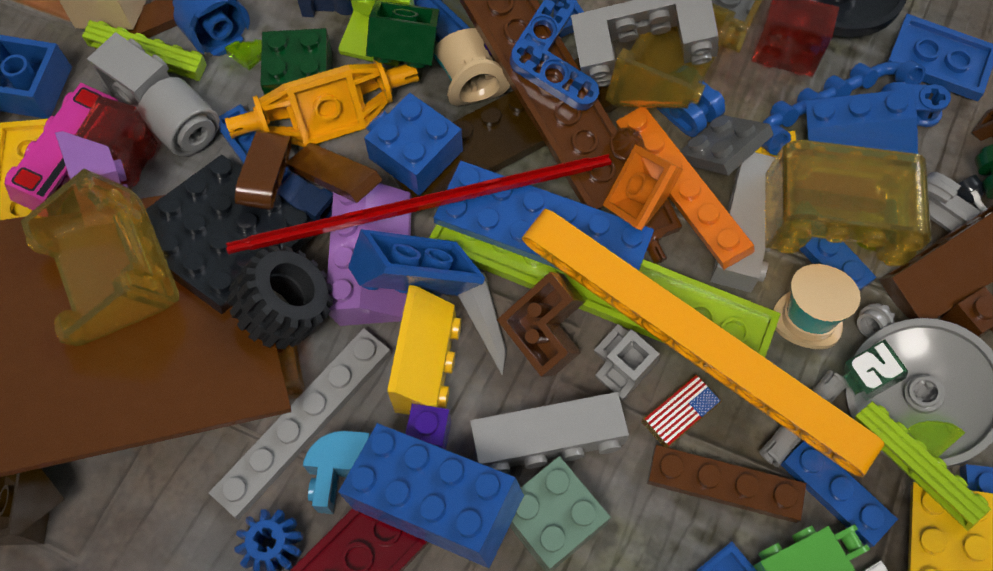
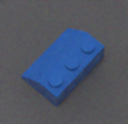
[806,88,919,172]
[348,229,485,296]

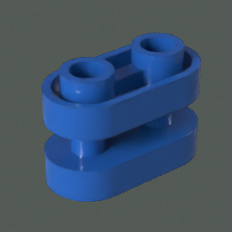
[651,68,725,137]

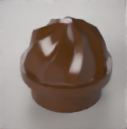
[610,128,644,161]

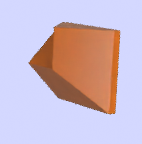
[603,144,683,231]

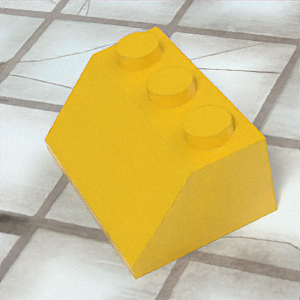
[387,285,461,415]

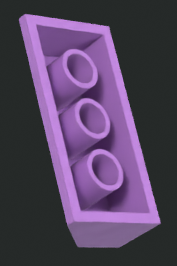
[327,183,412,326]

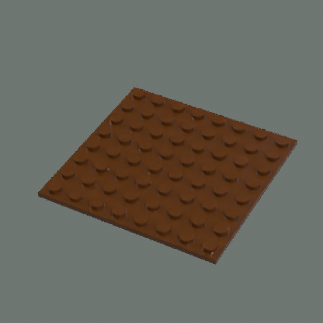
[0,195,291,477]

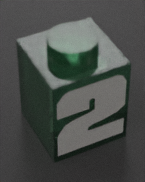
[842,339,908,401]

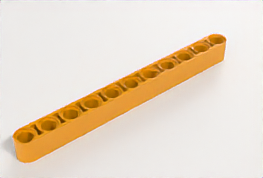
[522,209,885,477]

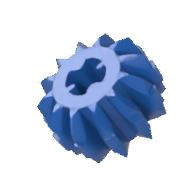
[234,509,303,571]

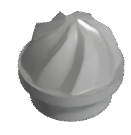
[857,303,895,338]

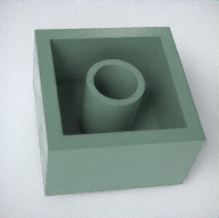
[509,456,611,571]

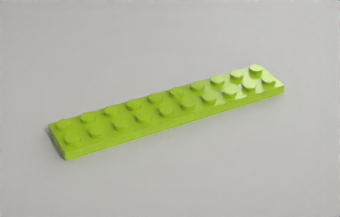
[429,224,781,357]

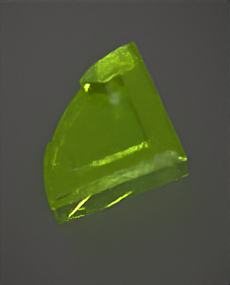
[225,39,262,71]
[907,421,966,457]

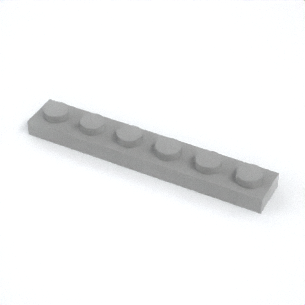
[209,328,392,520]

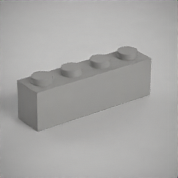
[710,152,787,293]
[470,392,629,473]

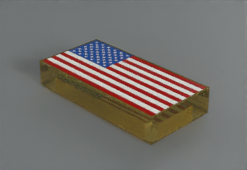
[641,374,722,448]

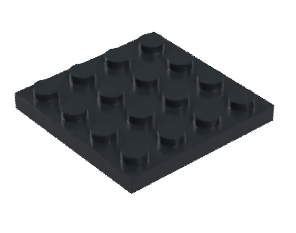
[117,154,316,314]

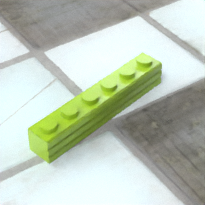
[82,20,207,82]
[854,401,991,531]

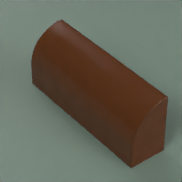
[878,205,993,319]

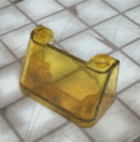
[605,3,736,109]
[21,168,180,346]

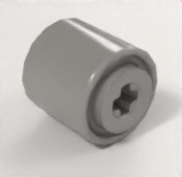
[138,77,220,156]

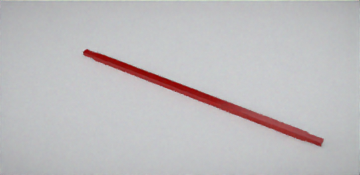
[226,154,612,254]

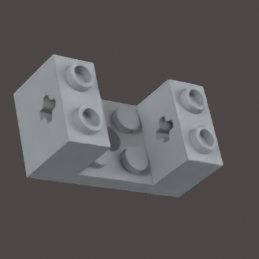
[571,0,718,87]

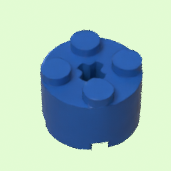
[172,0,250,56]

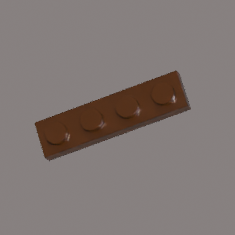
[647,445,806,523]

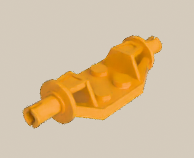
[224,60,419,147]

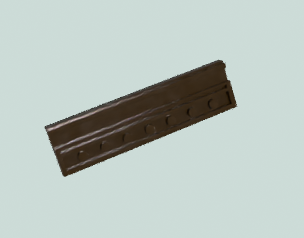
[393,58,641,214]

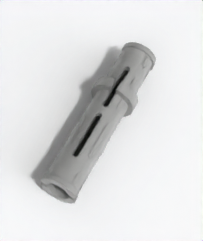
[759,370,848,467]

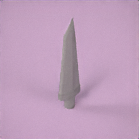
[458,272,507,375]

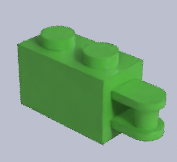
[753,524,870,571]

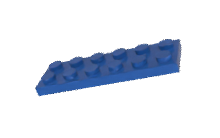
[433,161,654,270]

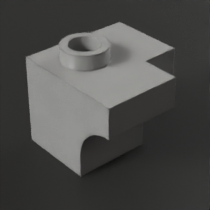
[594,324,660,401]

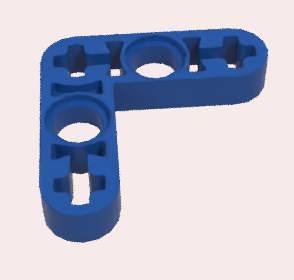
[510,0,599,110]

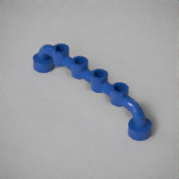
[762,60,926,155]

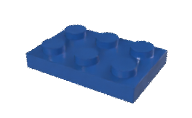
[887,14,993,102]

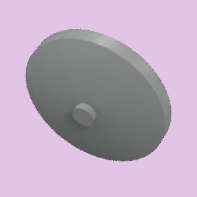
[846,318,993,468]

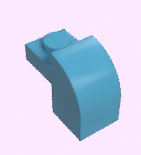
[303,431,370,514]

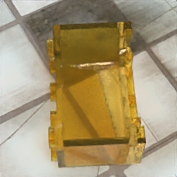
[765,140,931,266]

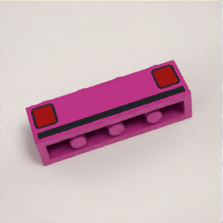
[4,82,120,214]

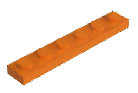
[616,105,755,270]

